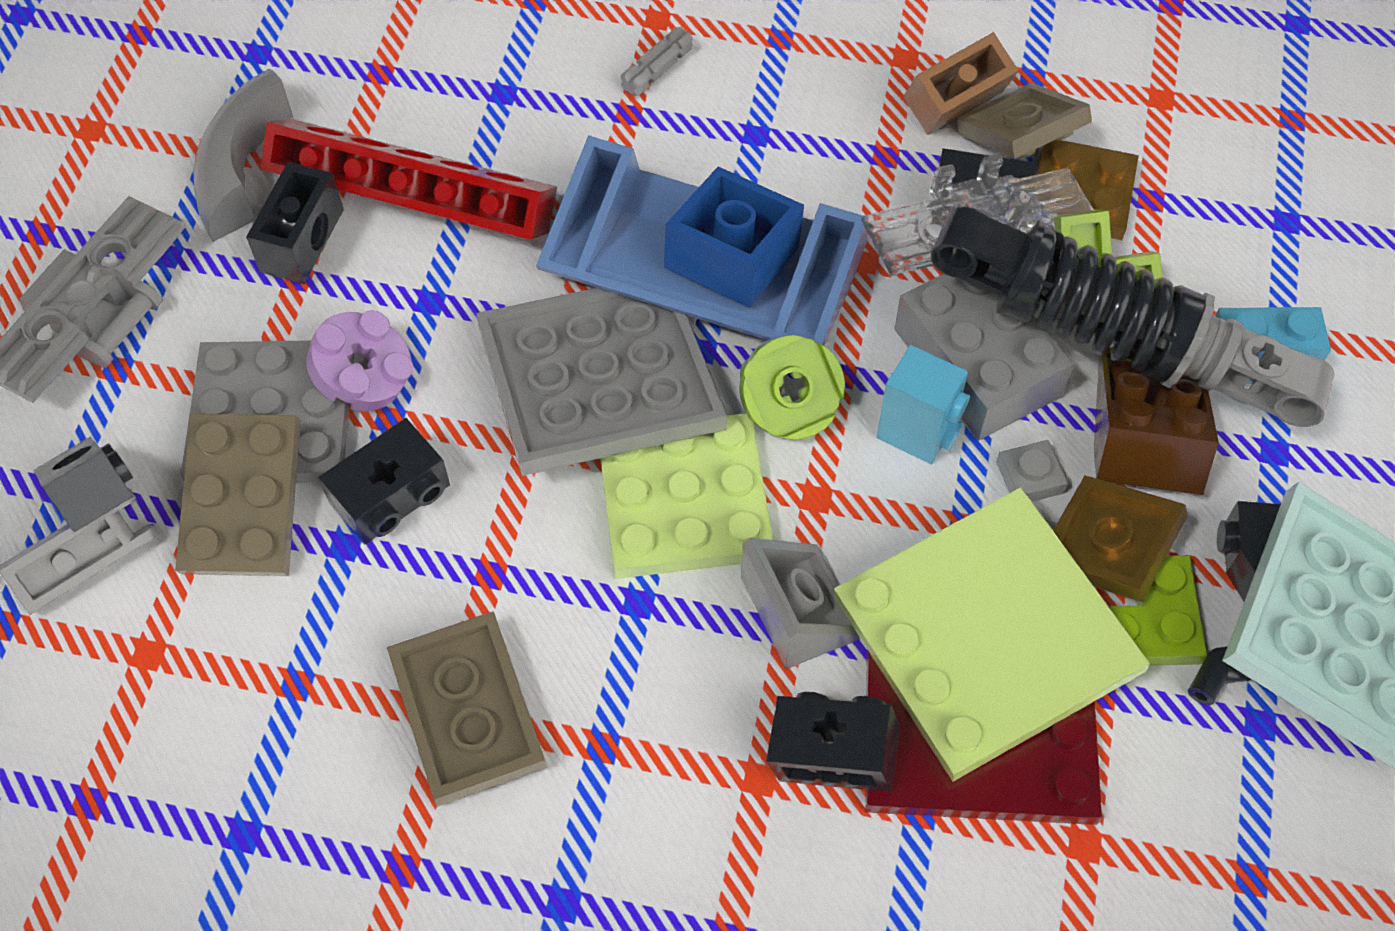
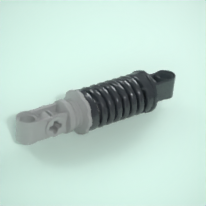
[931,207,1334,427]

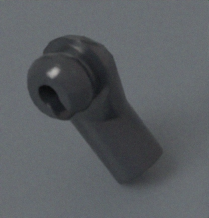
[1187,646,1252,705]

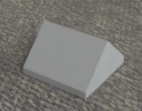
[741,538,860,669]

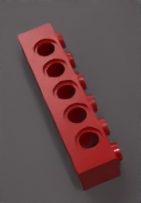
[260,119,558,240]

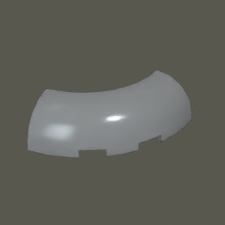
[194,69,293,242]

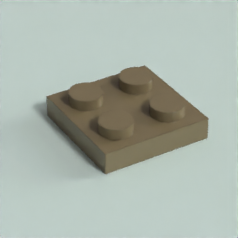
[957,83,1092,159]

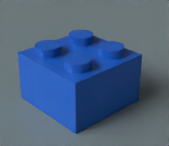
[664,166,804,308]

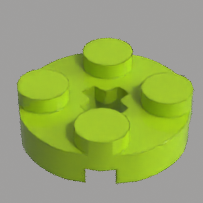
[739,335,845,440]

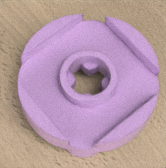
[306,310,413,411]

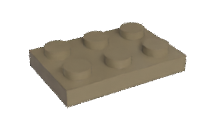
[175,413,301,576]
[387,611,547,807]

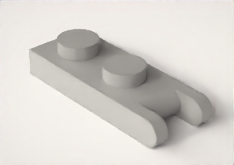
[0,488,159,615]

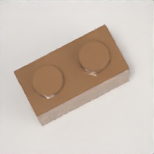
[903,32,1019,135]

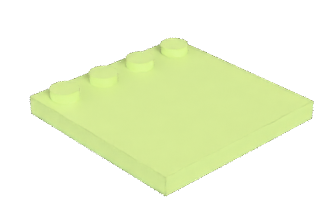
[834,487,1150,782]

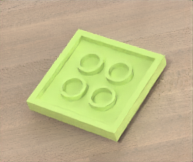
[601,413,773,579]

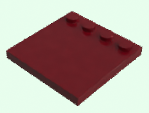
[865,650,1102,825]

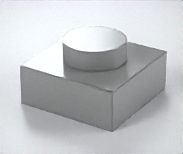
[996,440,1068,502]

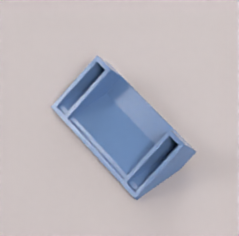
[536,135,868,346]

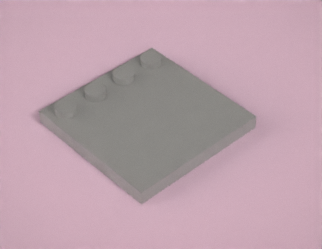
[476,288,727,476]

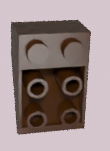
[1094,348,1219,495]

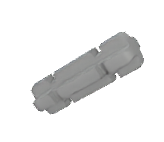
[621,27,693,96]

